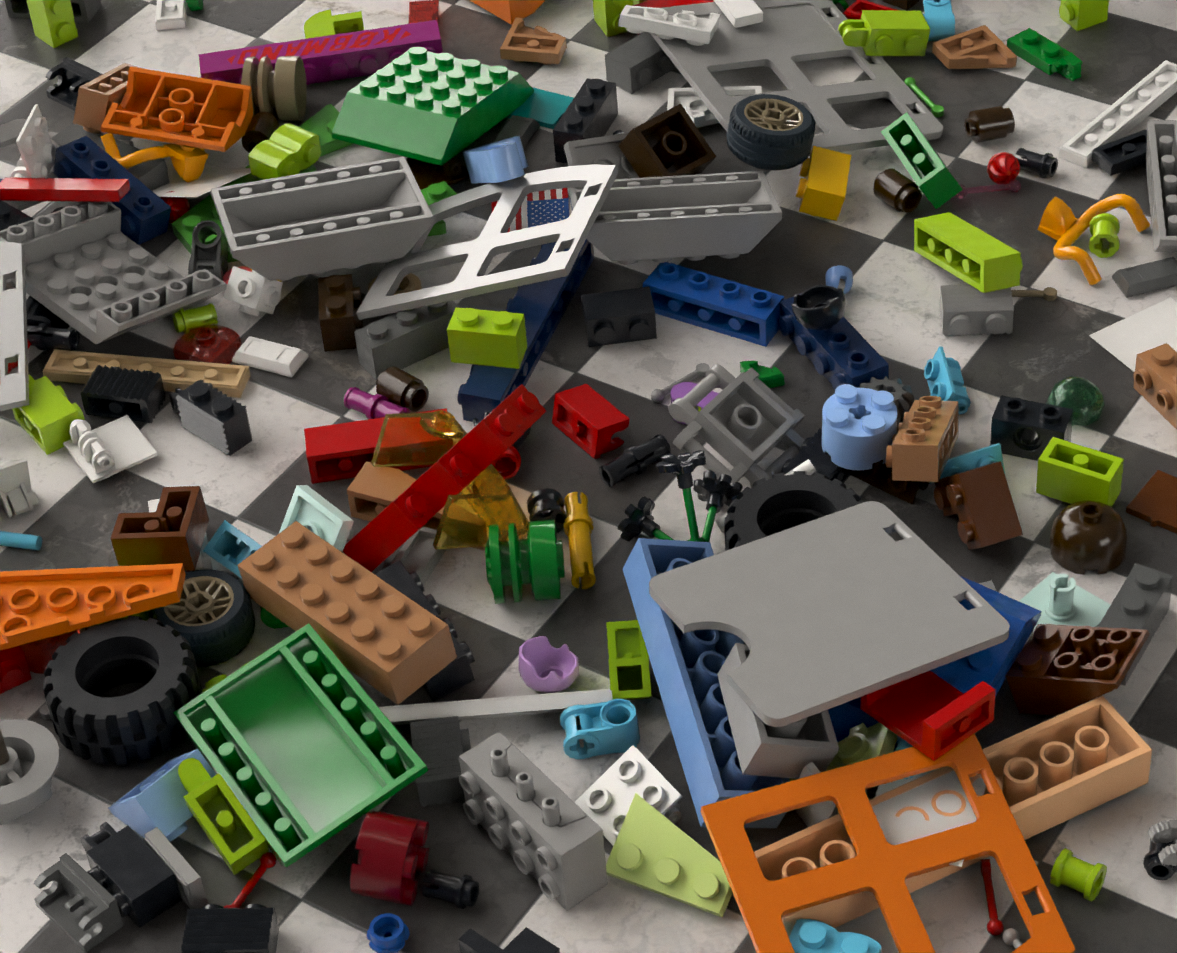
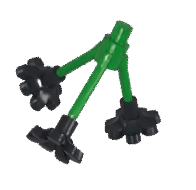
[617,450,743,542]

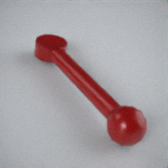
[223,852,277,908]
[980,859,1004,936]

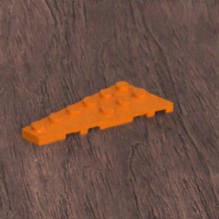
[0,563,186,651]

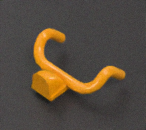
[101,133,209,182]
[1037,194,1150,285]

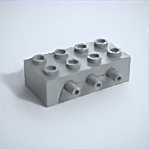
[459,731,608,911]

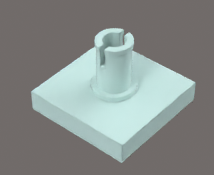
[279,485,354,552]
[1019,572,1111,639]

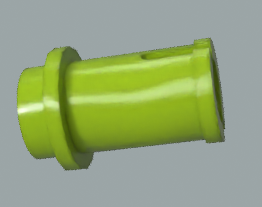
[172,303,218,334]

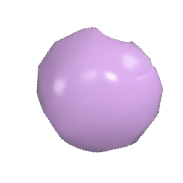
[519,636,579,693]

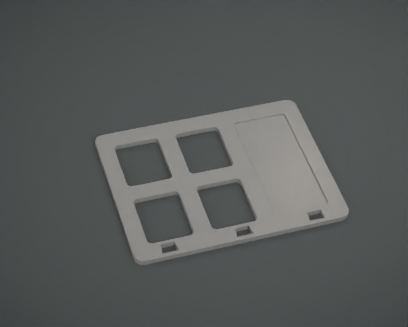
[649,0,943,156]

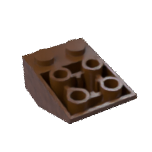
[1005,624,1150,716]

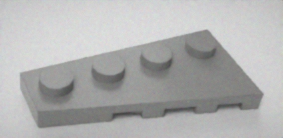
[563,132,639,179]

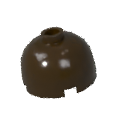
[1049,500,1127,575]

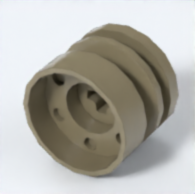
[241,56,307,122]

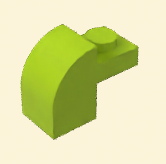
[304,9,364,39]
[606,620,652,700]

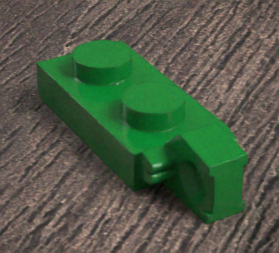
[1007,28,1082,81]

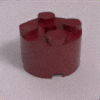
[350,811,429,906]

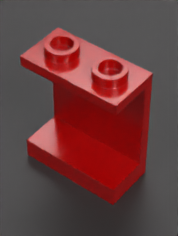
[860,670,996,761]

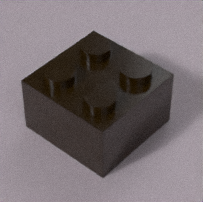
[618,104,717,178]

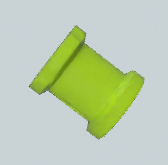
[1089,213,1120,258]
[1050,848,1107,902]

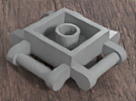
[668,364,805,488]

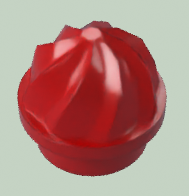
[987,152,1020,185]
[160,191,190,223]
[486,445,521,480]

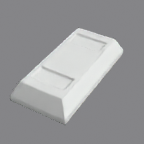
[232,336,309,378]

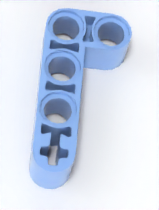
[463,136,528,183]

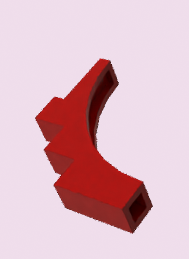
[343,384,546,572]

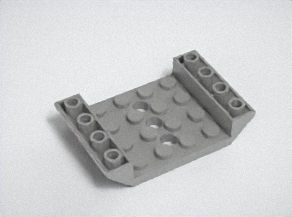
[0,202,227,344]

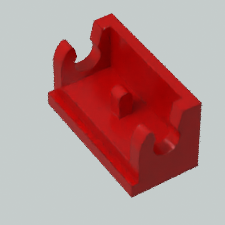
[552,384,630,459]

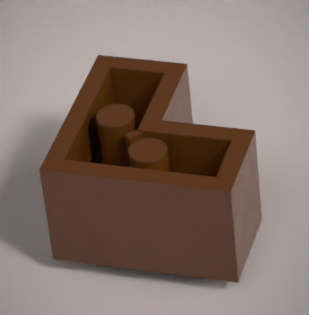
[934,461,1023,550]
[111,486,209,571]

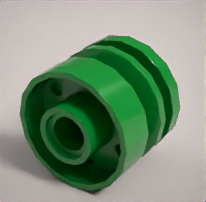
[485,520,565,604]

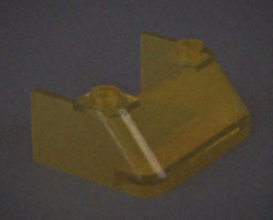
[371,410,529,550]

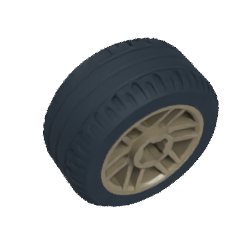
[727,94,815,170]
[150,569,255,667]

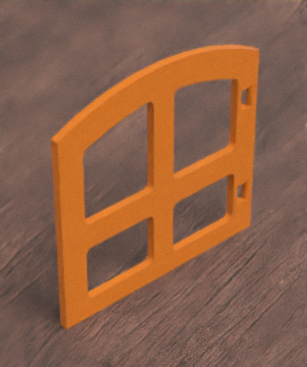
[700,734,1076,953]

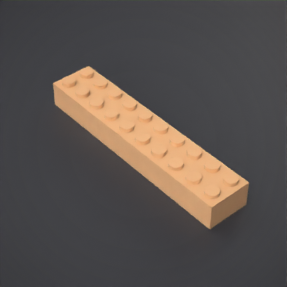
[754,695,1152,937]

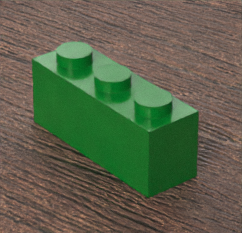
[881,112,963,209]

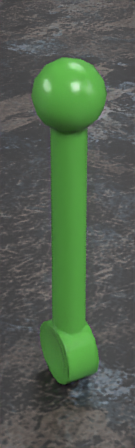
[904,77,944,117]

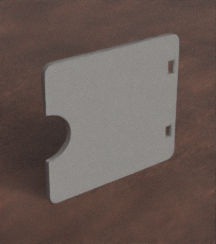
[649,501,1010,727]

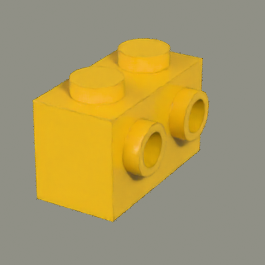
[795,146,851,221]

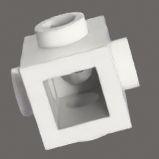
[223,266,283,317]

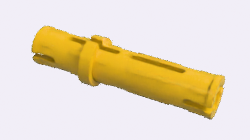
[563,492,596,589]

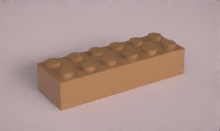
[237,521,457,705]

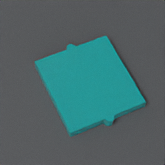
[507,87,574,129]

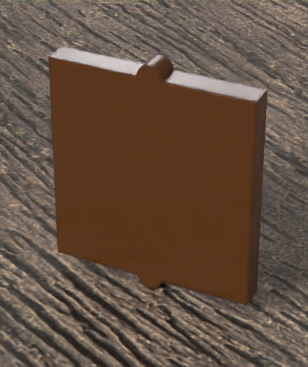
[1126,470,1177,534]

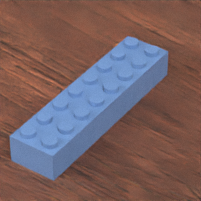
[622,538,790,828]

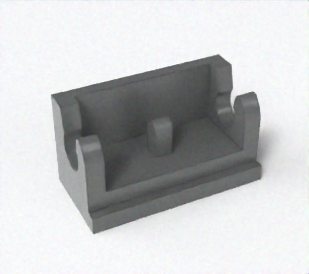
[34,853,124,953]

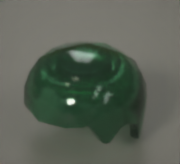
[1046,376,1105,426]

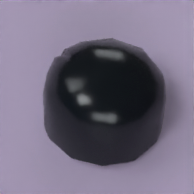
[791,285,846,331]

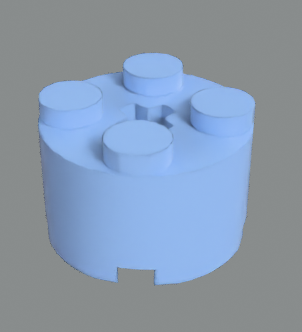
[822,384,897,470]

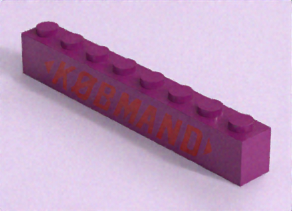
[198,20,443,84]

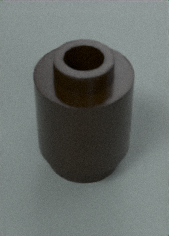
[964,106,1015,143]
[241,112,279,153]
[873,168,922,213]
[376,366,429,412]

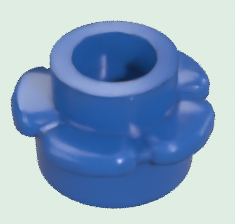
[367,913,410,953]

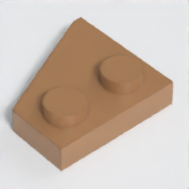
[500,17,567,65]
[932,25,1017,69]

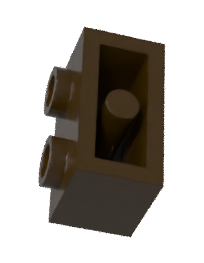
[318,274,363,352]

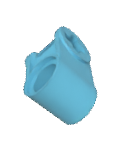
[923,0,955,41]
[560,699,640,759]

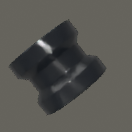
[527,488,566,533]

